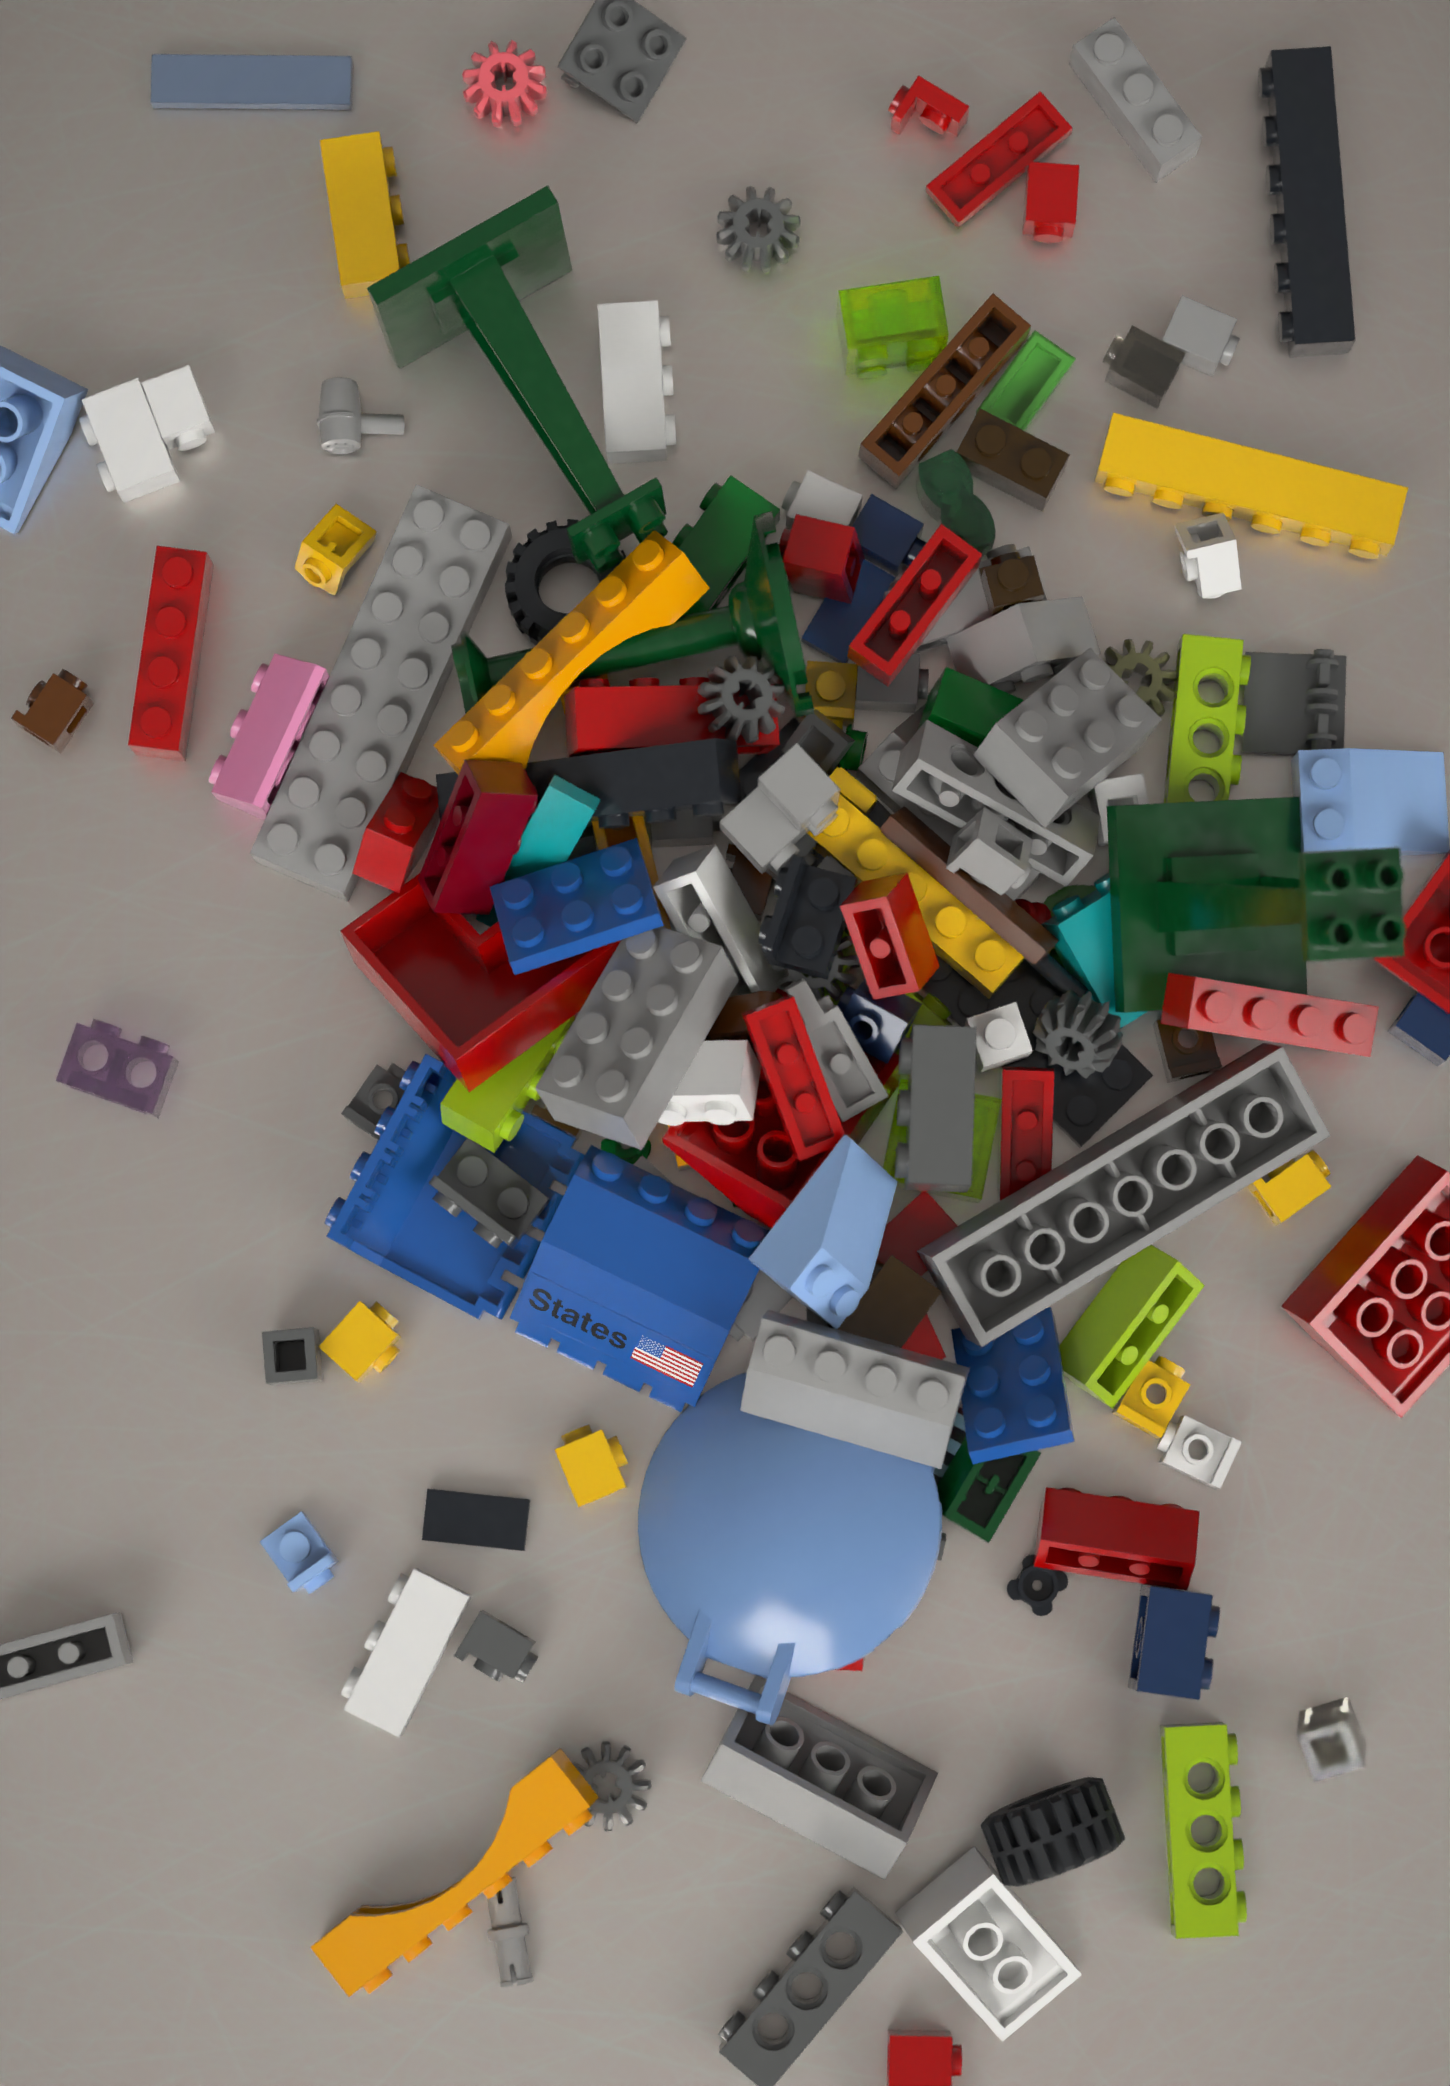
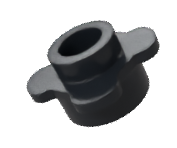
[1007,1554,1068,1616]

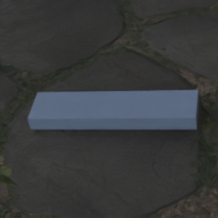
[151,54,353,110]

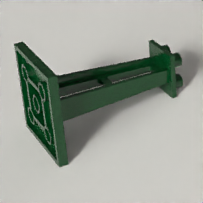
[367,185,668,573]
[1107,797,1406,1013]

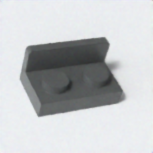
[428,1138,551,1249]

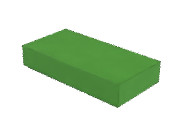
[976,330,1076,431]

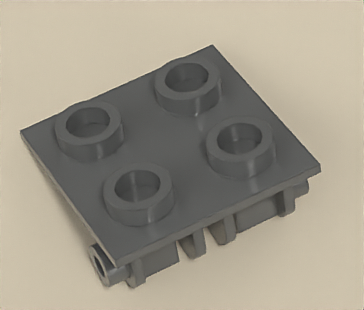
[557,0,687,123]
[1242,649,1346,754]

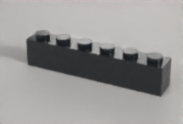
[1258,46,1356,357]
[436,738,742,829]

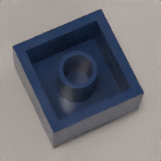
[1128,1585,1220,1700]

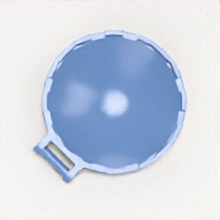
[638,1372,942,1726]

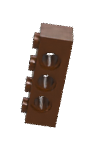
[858,293,1031,489]

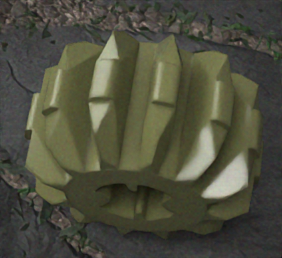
[1104,639,1178,717]

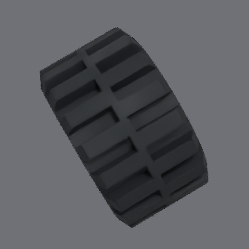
[505,519,626,645]
[981,1777,1125,1886]

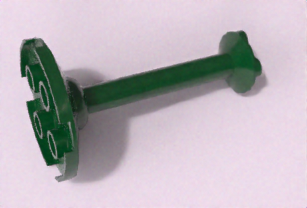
[451,512,814,717]

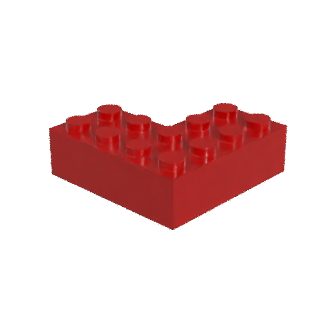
[340,873,621,1092]

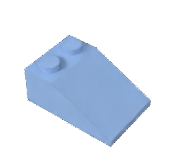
[0,345,88,534]
[1291,748,1450,856]
[748,1134,898,1329]

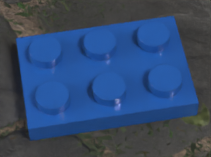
[490,838,664,975]
[951,1307,1075,1464]

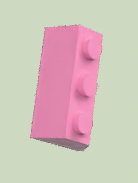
[209,654,329,820]

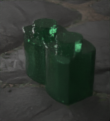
[916,449,995,556]

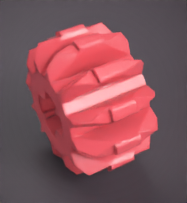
[462,40,547,128]

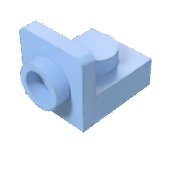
[260,1511,339,1594]

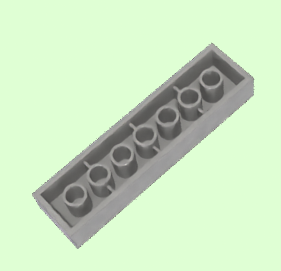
[250,484,512,902]
[917,1043,1331,1347]

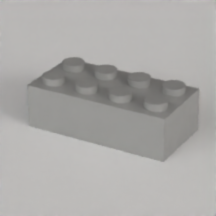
[535,927,739,1150]

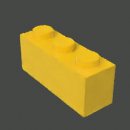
[320,131,410,299]

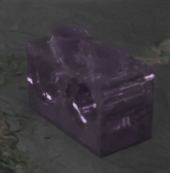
[56,1019,179,1119]

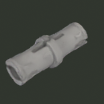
[486,1877,534,1987]

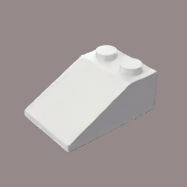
[895,1846,1082,2042]

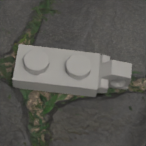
[784,978,888,1122]

